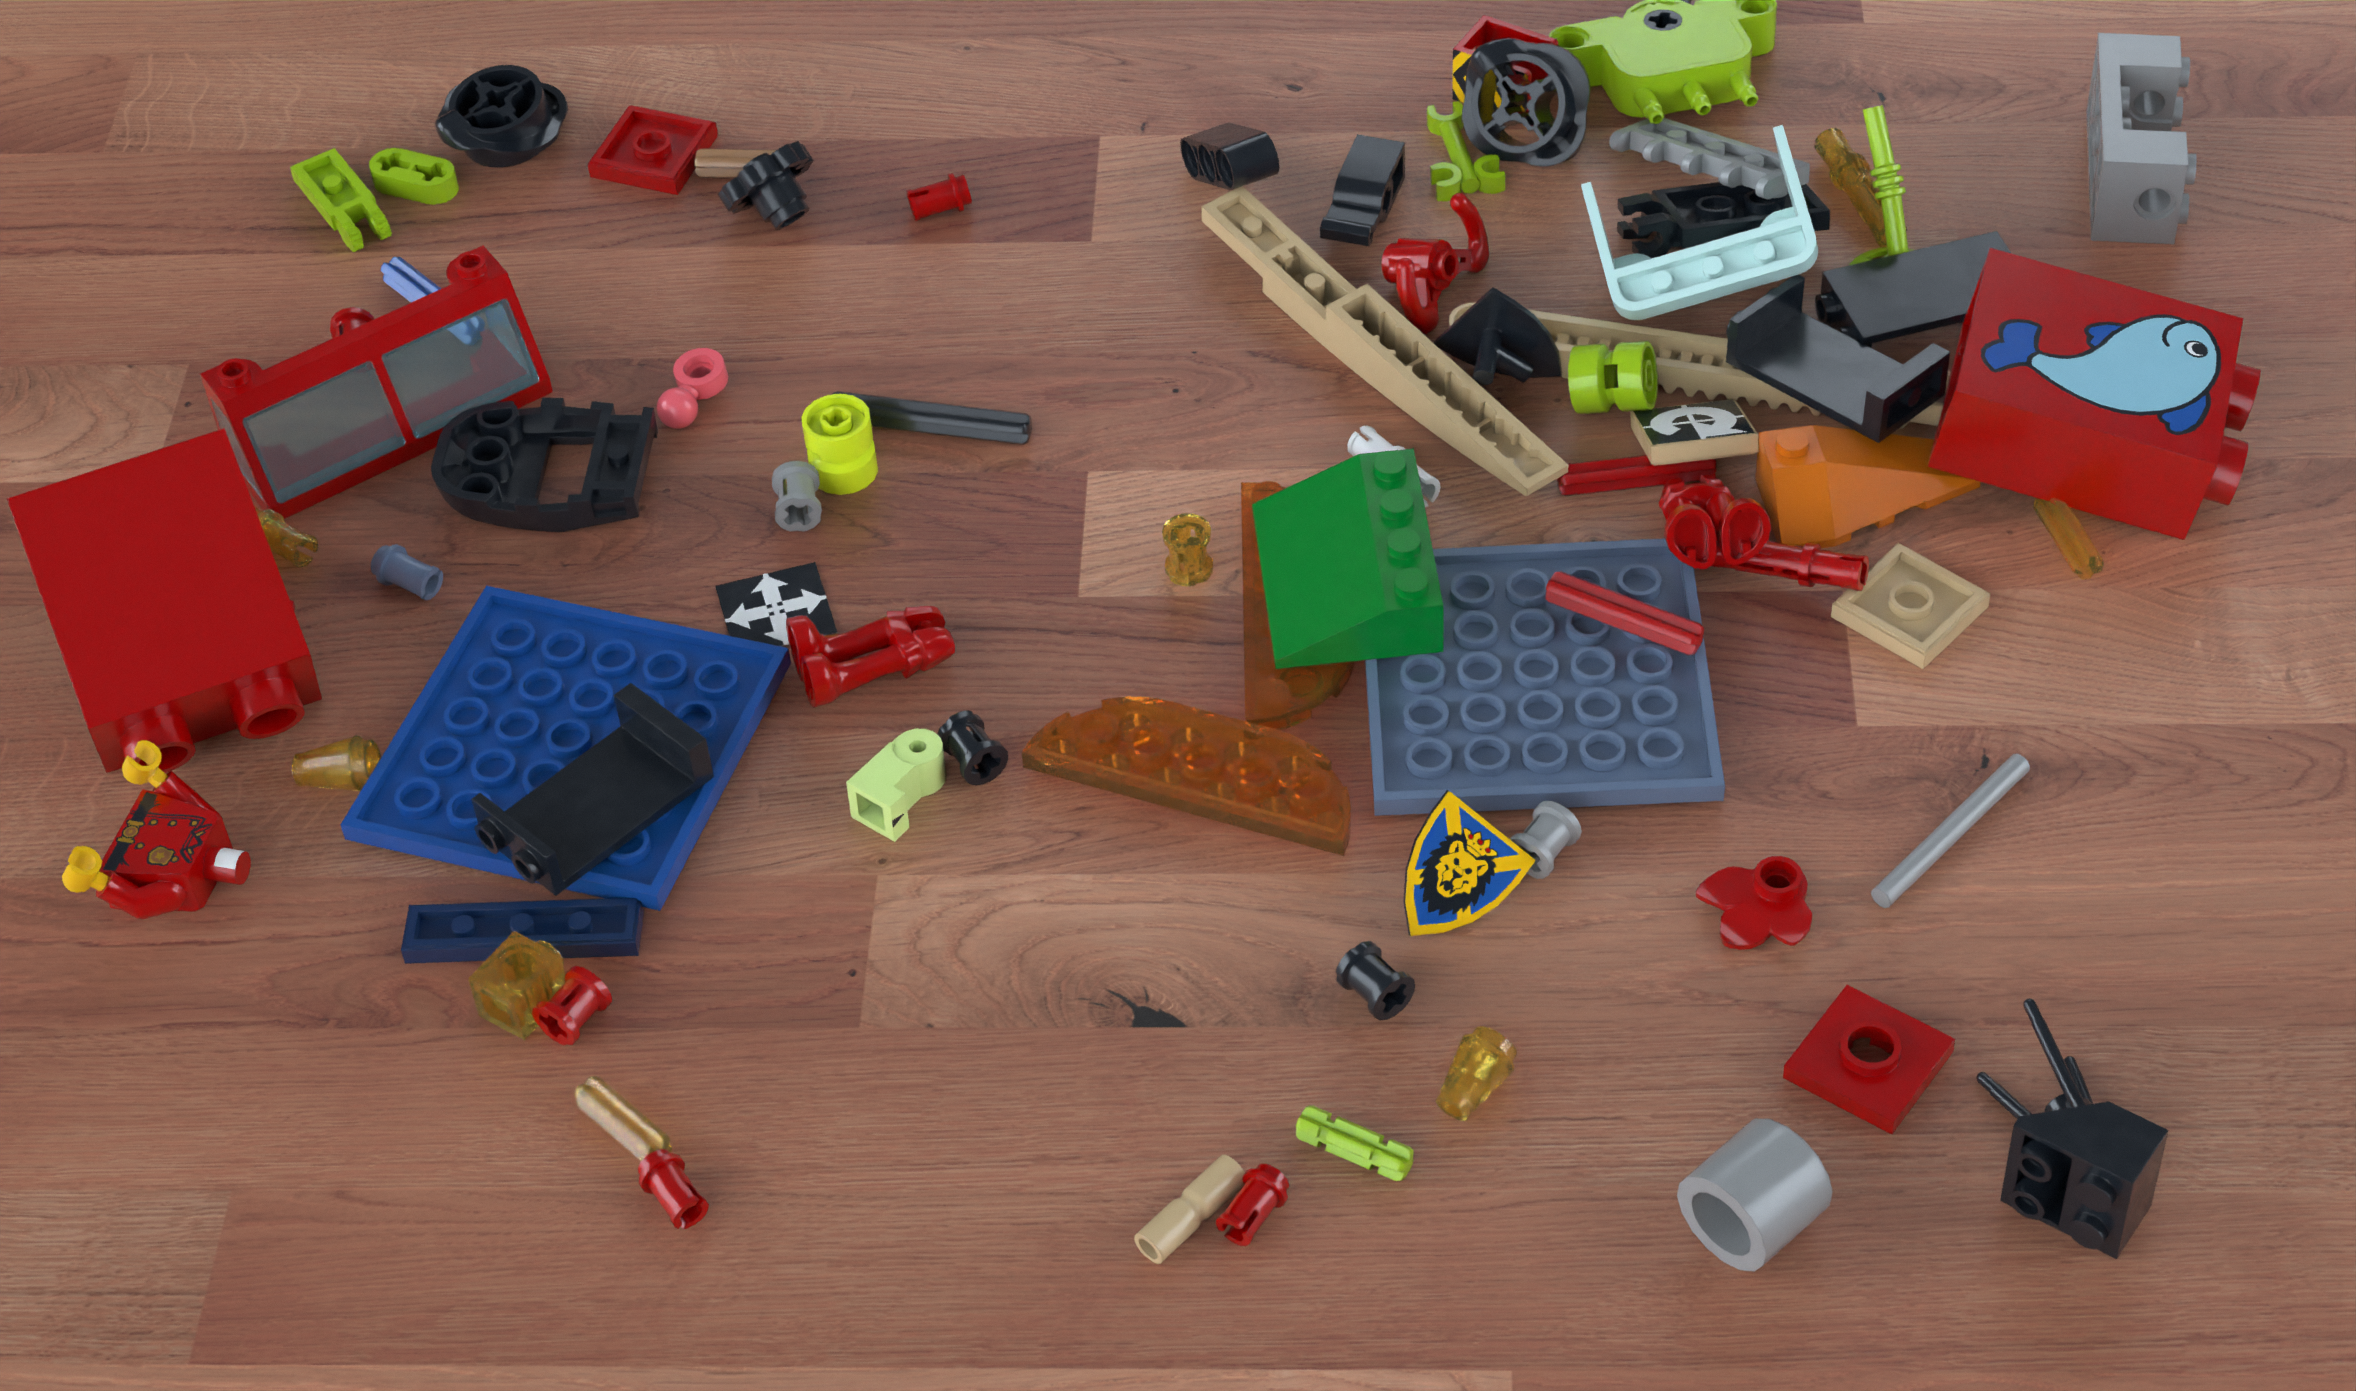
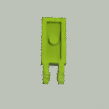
[290,148,392,252]

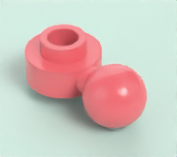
[656,348,728,429]

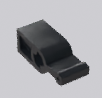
[1320,134,1405,246]

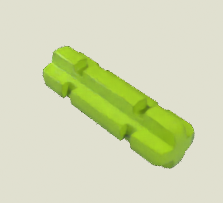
[1296,1105,1414,1181]

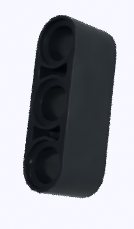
[1180,122,1279,190]

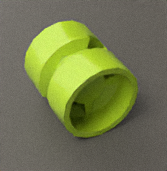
[1568,341,1658,414]

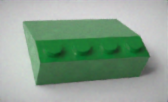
[1252,448,1444,669]

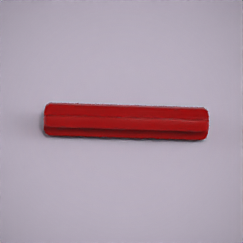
[1557,455,1717,496]
[1545,571,1704,655]

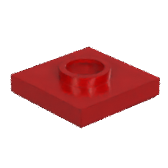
[1783,985,1955,1135]

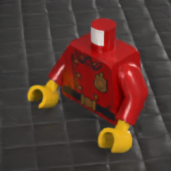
[62,740,251,920]

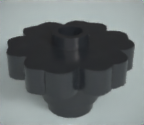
[718,141,814,230]

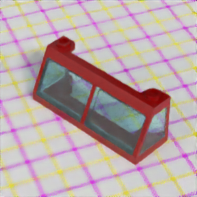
[200,245,553,524]

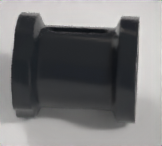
[937,710,1008,786]
[1336,941,1415,1021]

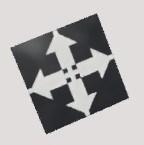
[715,562,838,646]

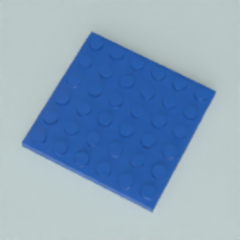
[340,586,791,911]

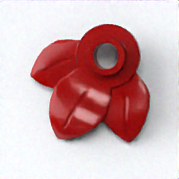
[1696,856,1812,950]

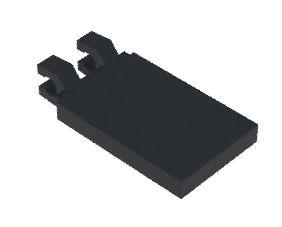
[1617,182,1830,258]

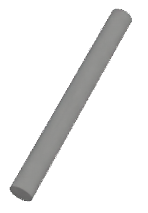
[1871,754,2030,908]

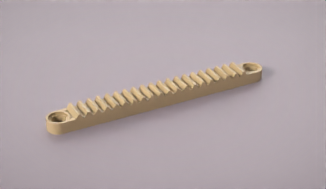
[1449,302,1951,429]

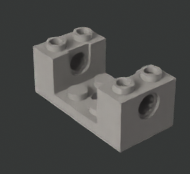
[2086,33,2197,244]

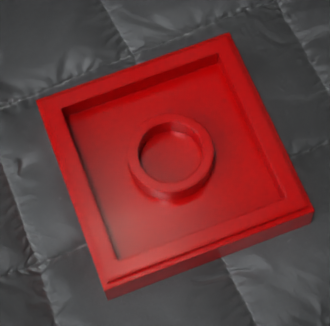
[587,105,718,195]

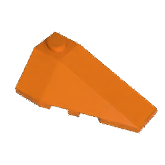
[1755,425,1981,548]

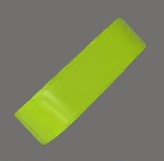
[369,148,459,205]

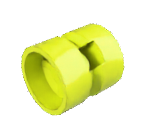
[801,394,878,495]

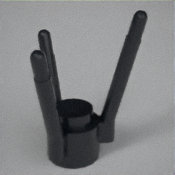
[1976,998,2094,1119]

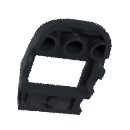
[431,398,658,532]

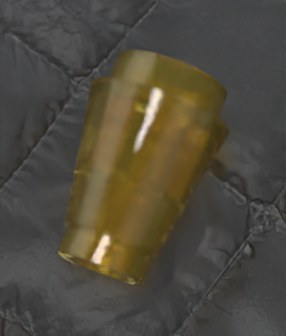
[292,735,381,791]
[1436,1026,1517,1121]

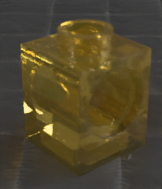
[468,931,565,1040]

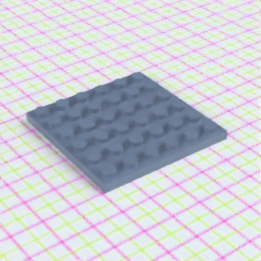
[1365,538,1725,816]

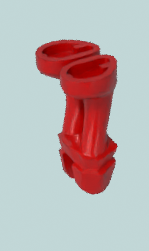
[1659,474,1771,569]
[786,606,955,708]

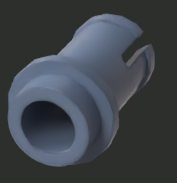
[371,544,443,600]

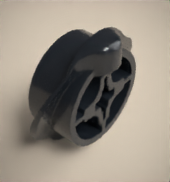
[1462,38,1590,167]
[435,65,568,168]

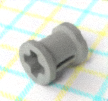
[771,461,822,532]
[1510,801,1582,879]

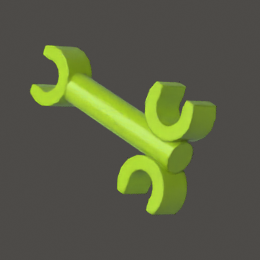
[1427,101,1505,202]

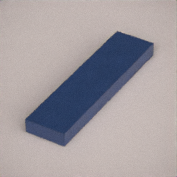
[401,898,644,964]

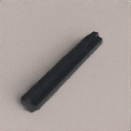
[833,391,1032,445]

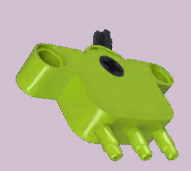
[1549,0,1777,124]

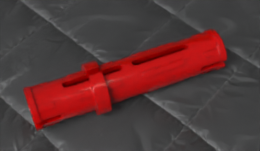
[1712,535,1869,591]

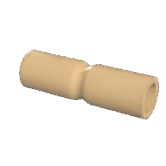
[1134,1155,1245,1264]

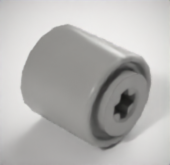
[1677,1118,1833,1272]

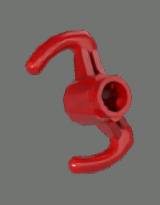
[1381,193,1489,334]

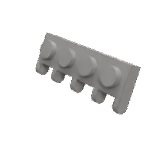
[1609,118,1810,199]

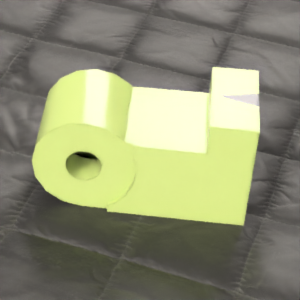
[846,728,946,842]

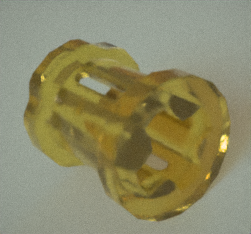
[1162,513,1213,586]

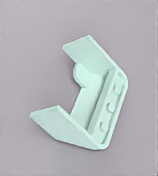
[1581,125,1818,320]

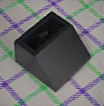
[2000,1101,2169,1259]

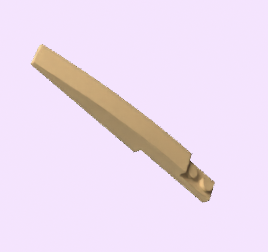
[1202,186,1569,496]

